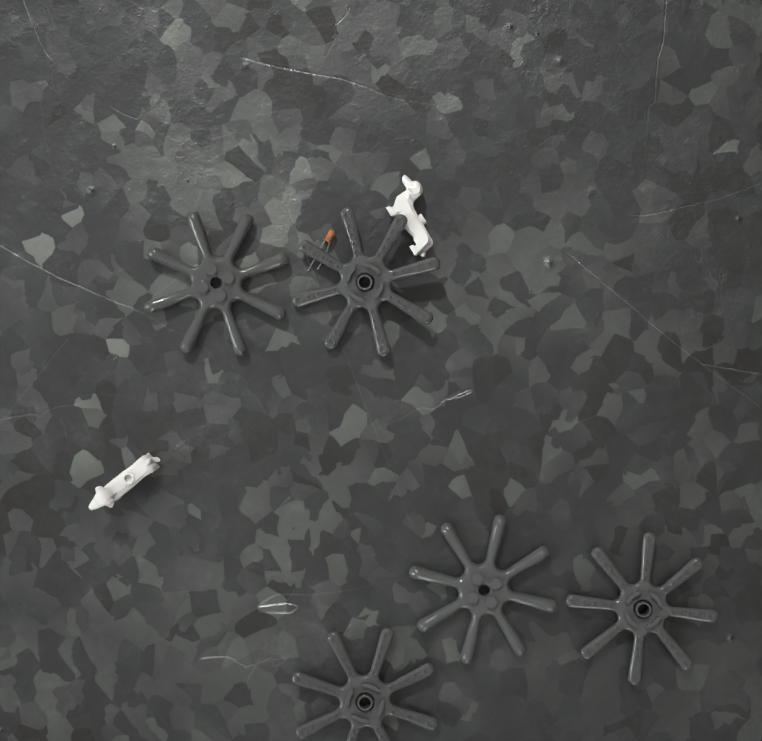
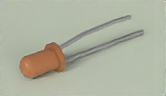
[307,230,335,271]

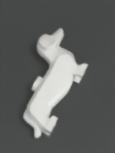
[386,175,433,257]
[88,452,160,510]

